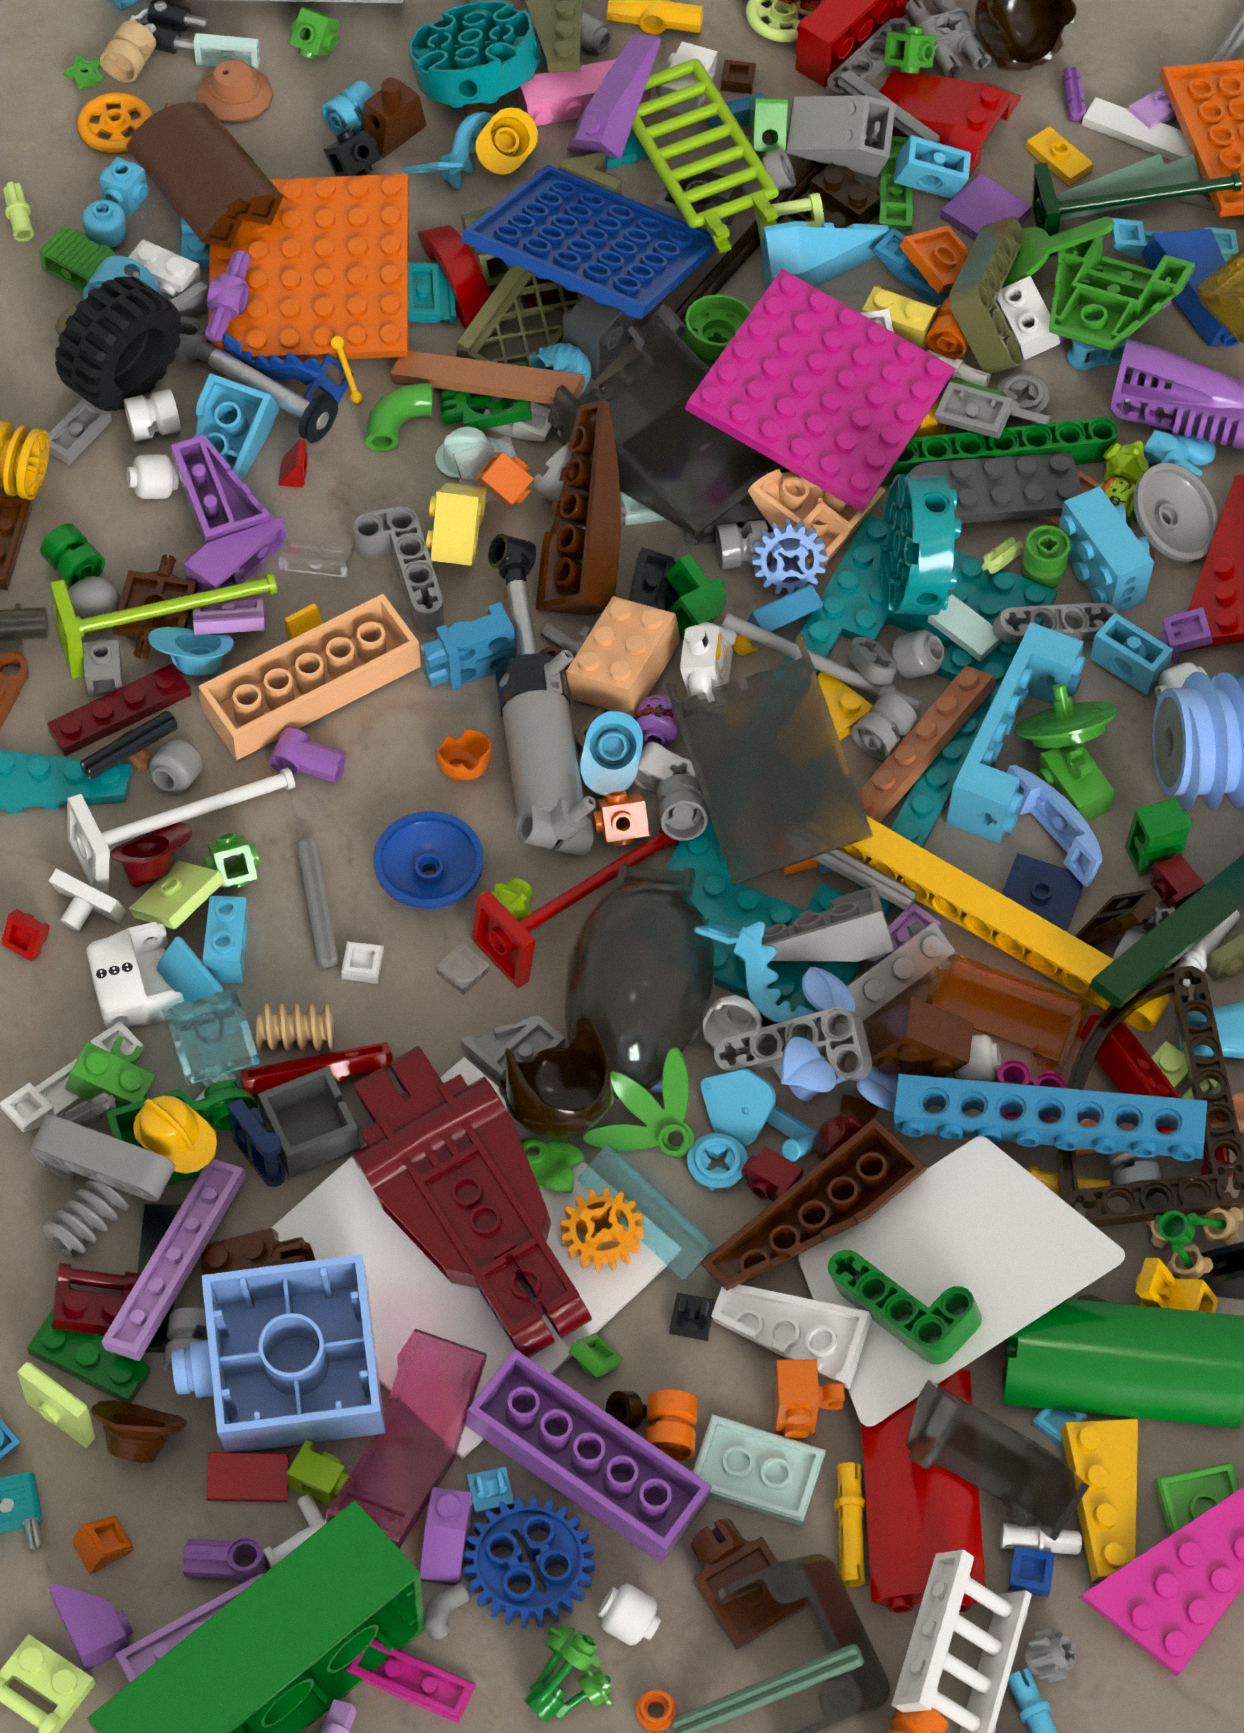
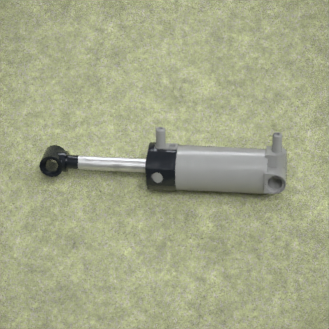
[488,534,596,857]

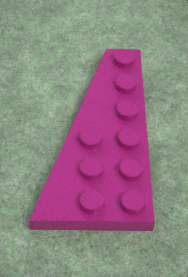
[1078,1487,1244,1676]

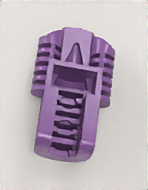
[1111,340,1244,450]

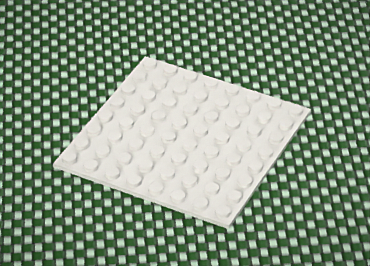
[271,1057,682,1459]

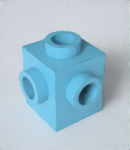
[99,157,148,217]

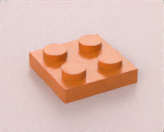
[899,225,970,294]

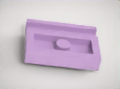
[193,596,265,635]

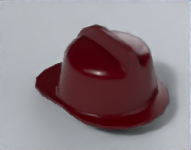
[111,822,192,888]

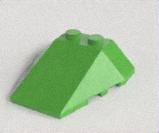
[1049,236,1195,351]

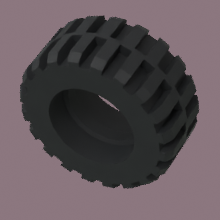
[55,276,182,411]

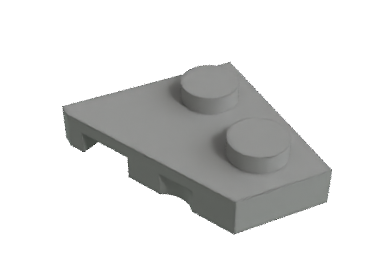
[461,1015,565,1081]

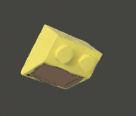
[861,285,941,350]

